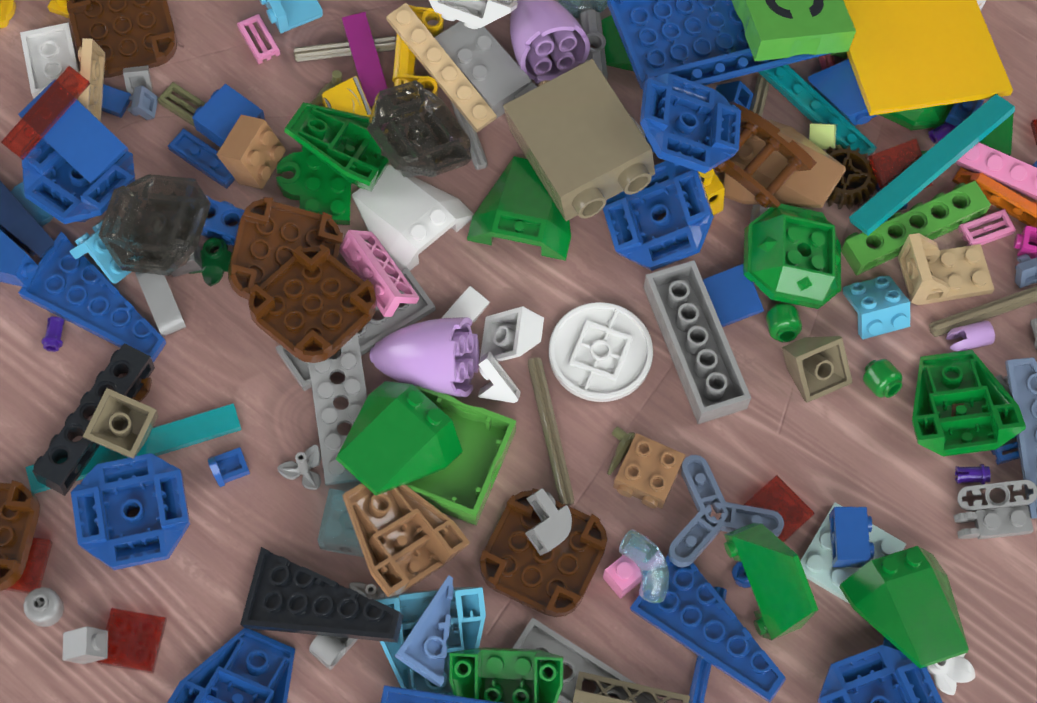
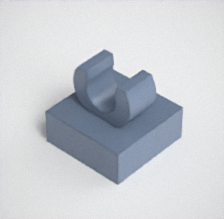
[127,85,159,120]
[1015,254,1037,288]

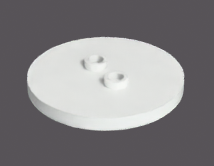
[549,302,653,402]

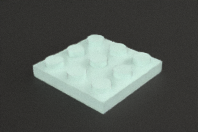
[800,502,906,604]

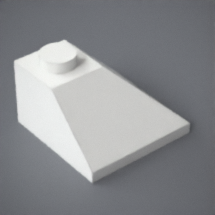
[480,306,544,362]

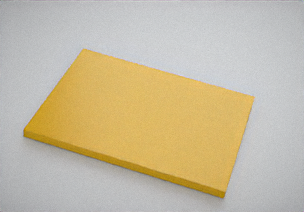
[843,0,1013,116]

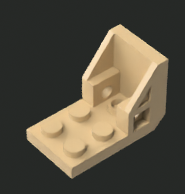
[64,38,105,122]
[898,233,994,305]

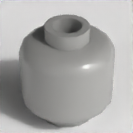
[23,587,64,627]

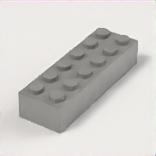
[643,260,751,424]

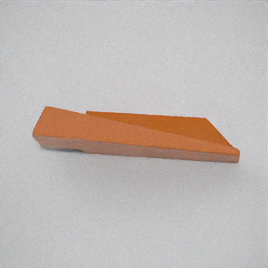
[952,167,1037,228]

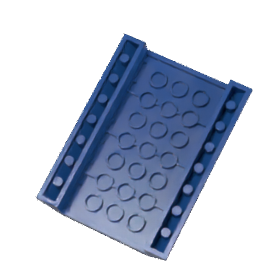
[607,0,831,90]

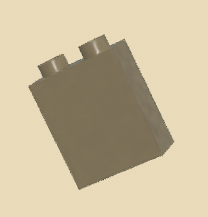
[503,59,655,221]

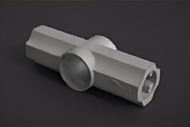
[579,10,608,80]

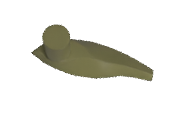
[309,70,342,105]
[607,426,635,475]

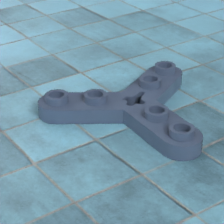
[668,455,784,567]

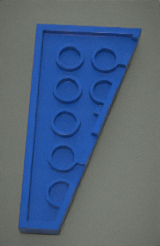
[18,231,166,363]
[630,555,786,703]

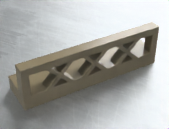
[572,671,690,703]

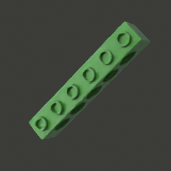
[841,181,991,276]

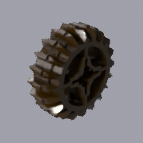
[826,144,878,210]

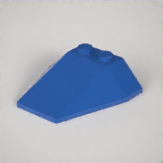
[167,628,295,703]

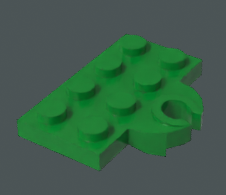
[276,146,351,225]

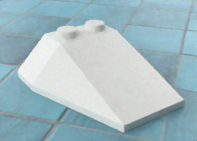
[429,0,518,29]
[352,165,474,271]

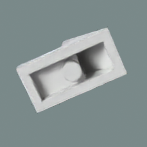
[478,351,521,403]

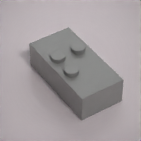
[434,21,532,119]

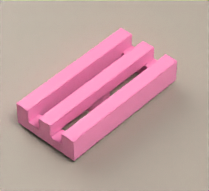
[237,14,280,65]
[958,209,1016,246]

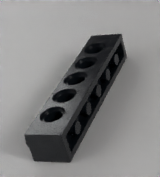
[32,343,155,496]

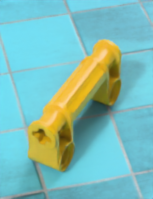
[390,5,444,106]

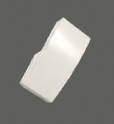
[442,286,490,323]

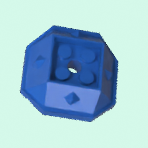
[640,73,741,173]
[21,138,135,224]
[603,161,714,271]
[71,453,190,570]
[817,645,943,703]

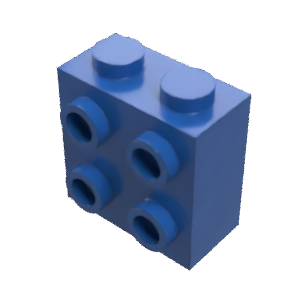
[192,83,265,148]

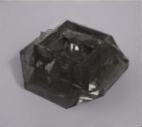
[367,80,472,177]
[98,174,211,276]

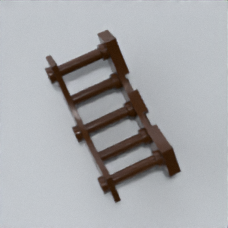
[714,103,817,208]

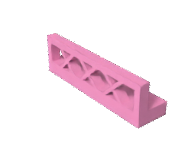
[339,230,419,317]

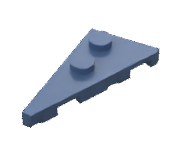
[394,575,454,687]

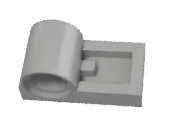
[309,635,358,671]

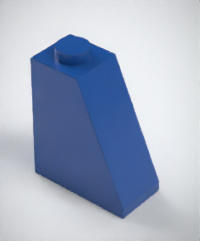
[808,59,877,126]
[0,230,38,288]

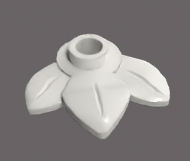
[927,653,975,695]

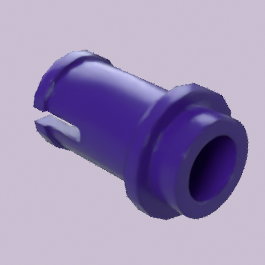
[928,120,957,145]
[41,316,65,352]
[955,464,991,485]

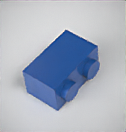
[829,507,874,568]

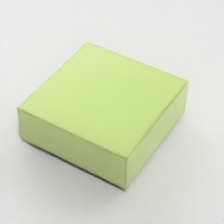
[809,123,836,149]

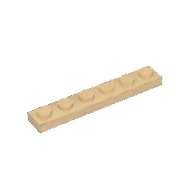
[386,3,497,133]

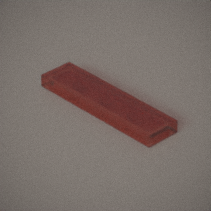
[1,66,90,160]

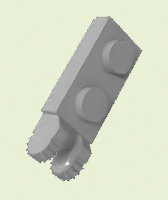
[954,505,1034,539]

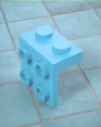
[259,0,323,34]
[69,216,148,284]
[843,276,910,340]

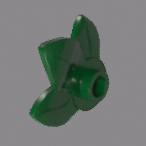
[189,238,232,287]

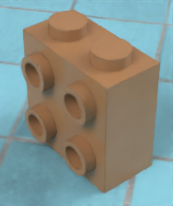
[613,433,686,509]

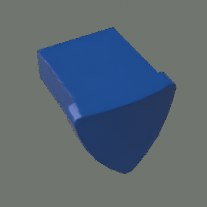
[208,447,250,487]

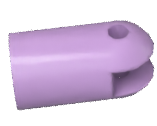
[946,321,995,352]

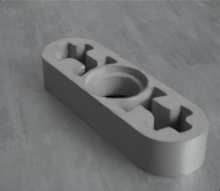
[958,480,1037,511]

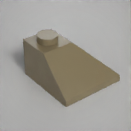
[782,336,853,403]
[83,388,158,459]

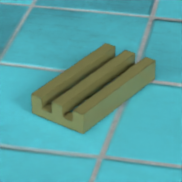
[157,82,206,127]

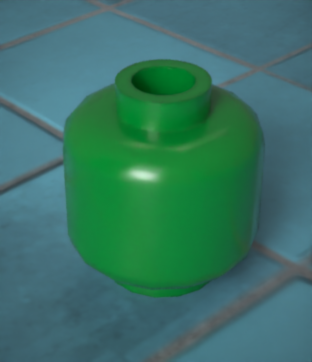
[765,303,802,342]
[863,359,903,398]

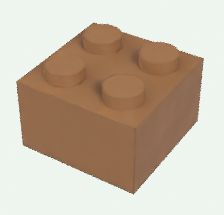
[216,115,286,190]

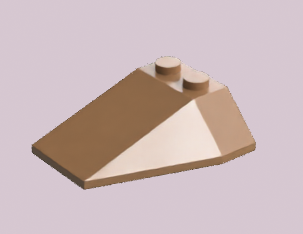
[723,120,846,208]
[342,483,470,597]

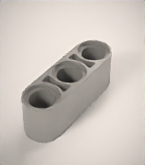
[135,263,186,337]

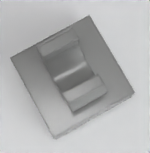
[123,66,153,94]

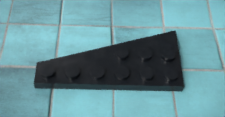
[240,547,403,643]

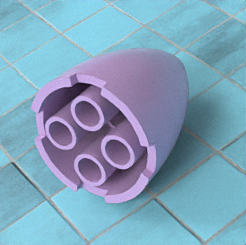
[510,0,590,84]
[370,317,479,397]

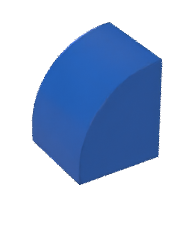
[716,80,754,109]

